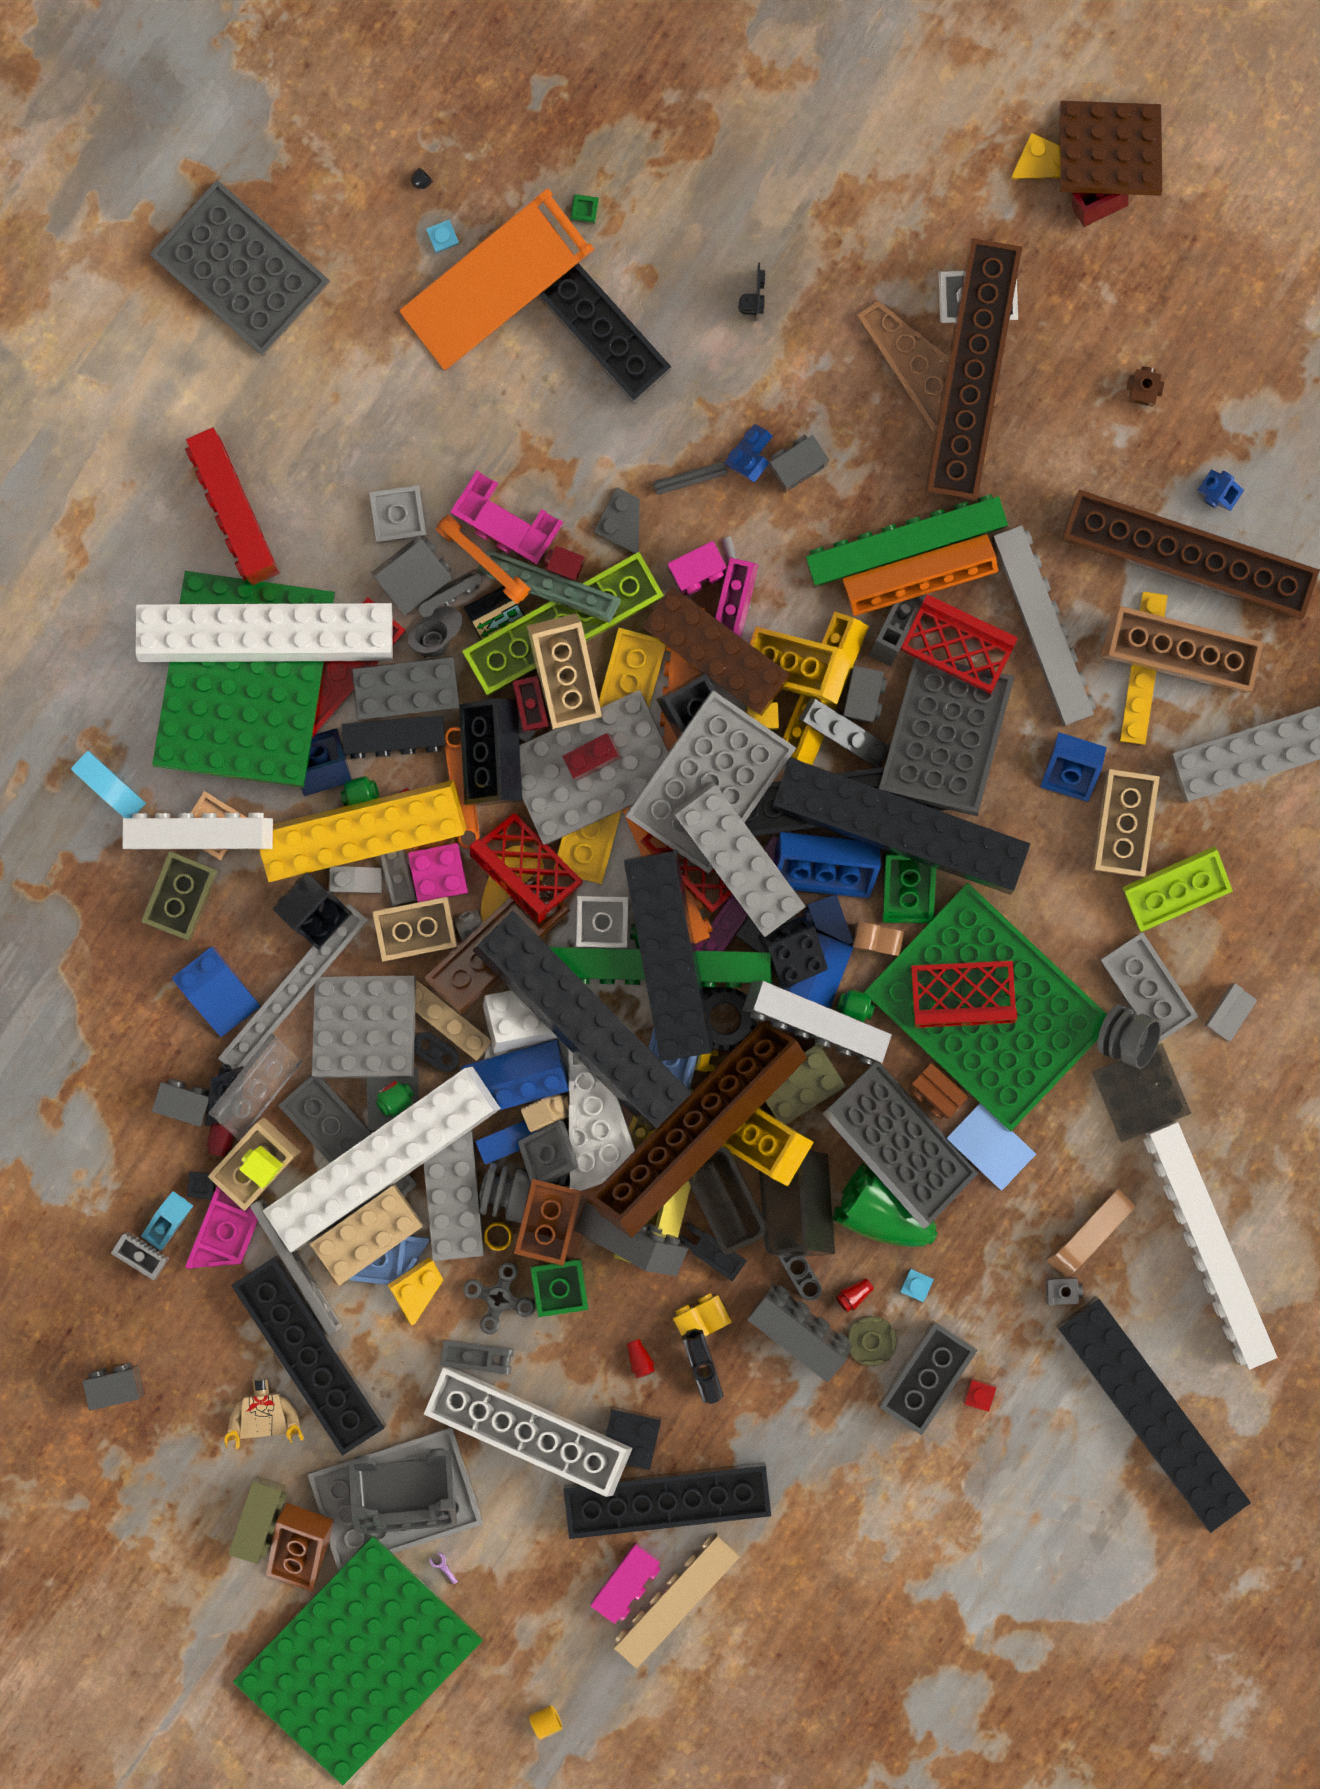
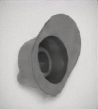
[408,606,463,658]

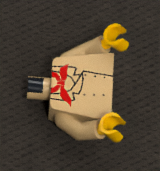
[224,1379,304,1449]

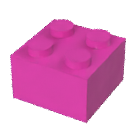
[668,541,727,596]
[408,843,469,903]

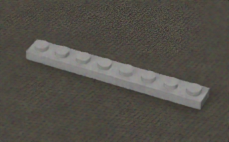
[218,904,368,1070]

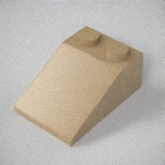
[208,1118,301,1211]

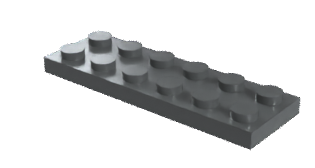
[278,1075,418,1203]

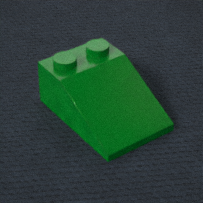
[883,850,936,923]

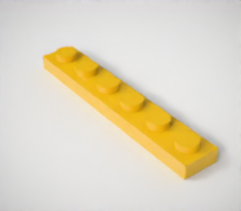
[1119,591,1168,745]

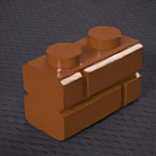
[910,1062,968,1119]

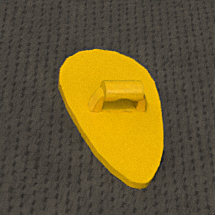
[481,845,544,923]

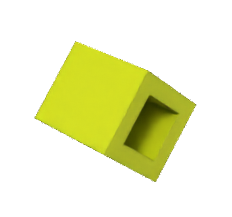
[239,1146,284,1189]

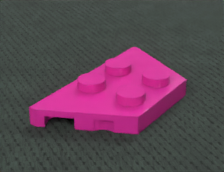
[185,1186,258,1269]

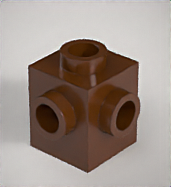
[1126,366,1164,407]

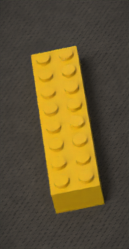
[259,780,467,882]

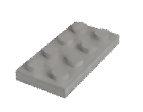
[1100,932,1199,1042]

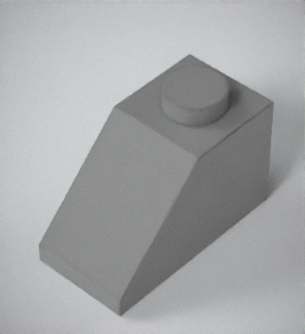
[329,866,383,893]

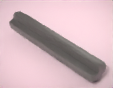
[654,462,727,495]

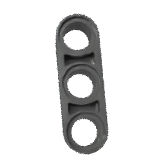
[773,1233,822,1301]

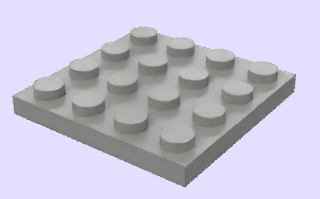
[312,976,416,1078]

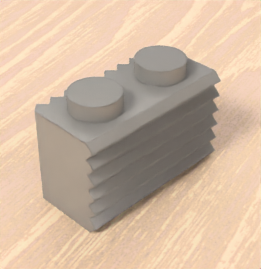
[111,1232,169,1280]

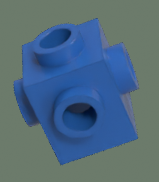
[1198,469,1244,511]

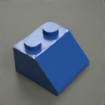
[1040,732,1107,802]

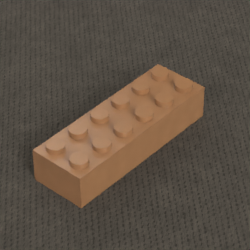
[1101,606,1263,693]

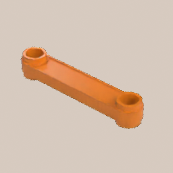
[435,514,531,604]
[445,727,480,850]

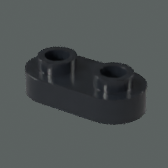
[414,1032,459,1072]

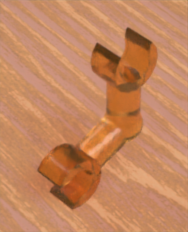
[405,837,458,853]

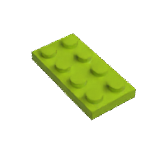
[1122,846,1233,932]

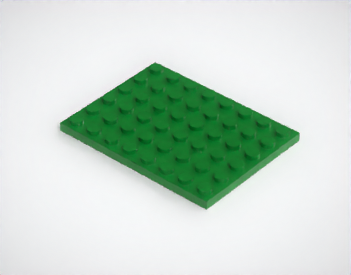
[152,571,335,788]
[864,883,1107,1132]
[233,1535,483,1786]

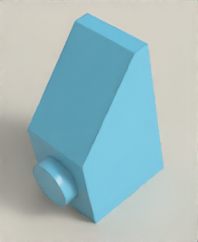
[141,1191,193,1251]

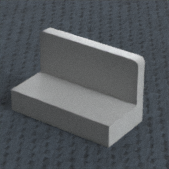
[1205,983,1257,1041]

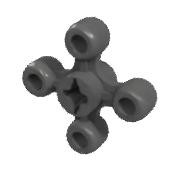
[463,1261,536,1335]

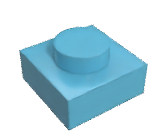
[426,219,459,254]
[900,1268,934,1302]

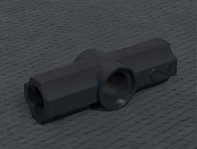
[682,1328,724,1404]

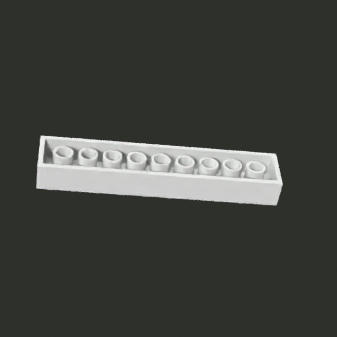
[136,603,393,662]
[263,1067,501,1253]
[1143,1121,1278,1370]

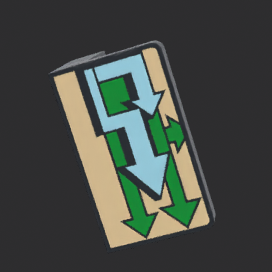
[464,586,525,640]

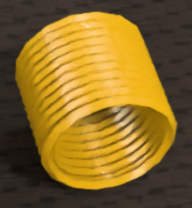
[484,1221,513,1251]
[529,1705,563,1740]

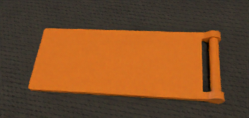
[400,188,595,370]

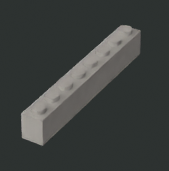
[992,526,1096,727]

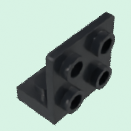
[758,916,828,989]

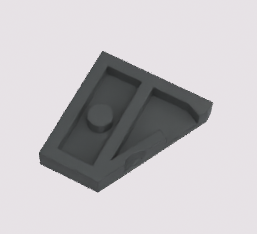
[594,487,640,554]

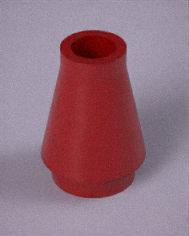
[836,1278,874,1313]
[626,1339,655,1379]

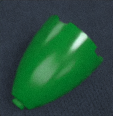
[832,1163,938,1247]

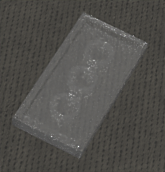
[208,1033,303,1140]

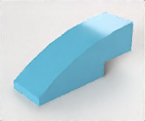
[71,751,147,818]

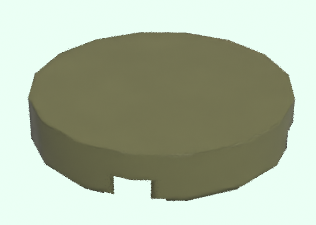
[847,1315,897,1367]

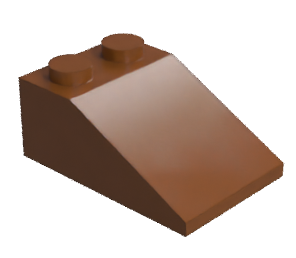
[514,1179,582,1266]
[266,1503,334,1592]

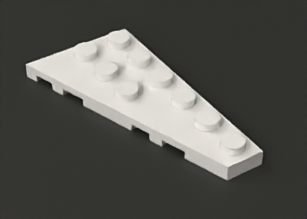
[569,1050,636,1191]

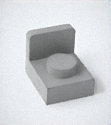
[454,910,482,941]

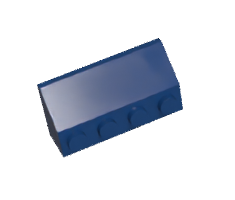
[773,832,881,898]
[771,932,853,1040]
[461,1039,569,1110]

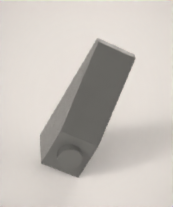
[868,595,926,667]

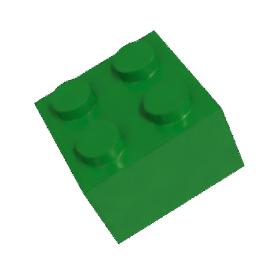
[531,1258,589,1318]

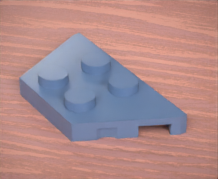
[350,1236,430,1285]

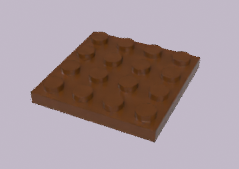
[1060,101,1162,196]

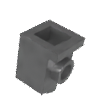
[1046,1277,1083,1305]

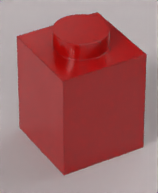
[963,1377,996,1412]

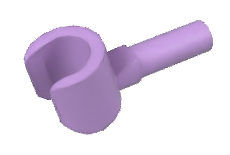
[430,1553,458,1585]

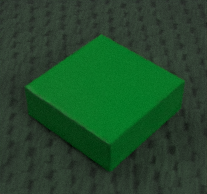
[570,194,599,224]

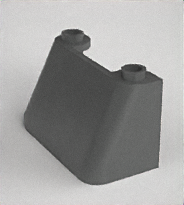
[349,1448,457,1534]

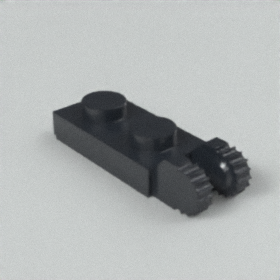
[678,1221,747,1282]

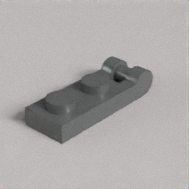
[416,569,483,617]
[440,1339,514,1374]

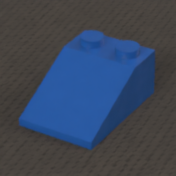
[172,947,261,1037]

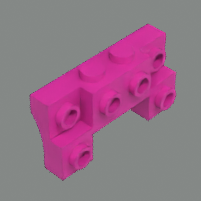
[450,470,564,566]

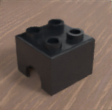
[273,872,352,950]

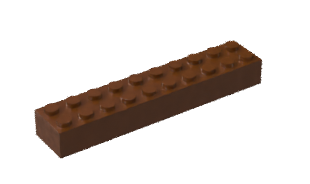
[925,238,1022,500]
[1061,489,1320,620]
[589,1020,807,1238]

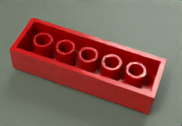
[185,427,280,586]

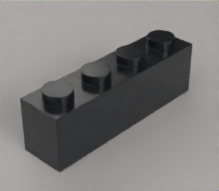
[341,715,445,759]

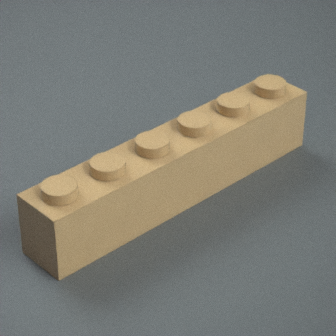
[614,1533,740,1669]

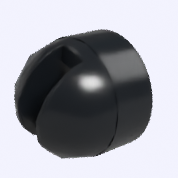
[411,167,433,189]

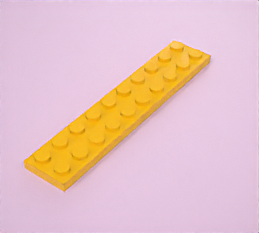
[554,628,666,885]

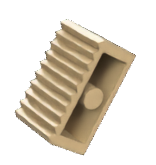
[521,1091,569,1132]

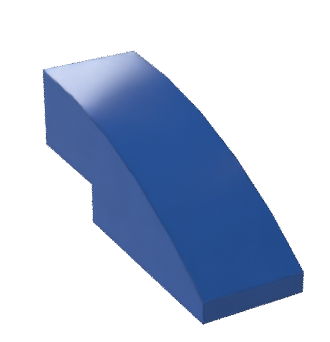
[475,1120,541,1165]

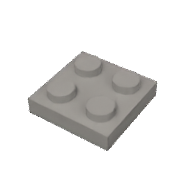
[369,485,427,543]

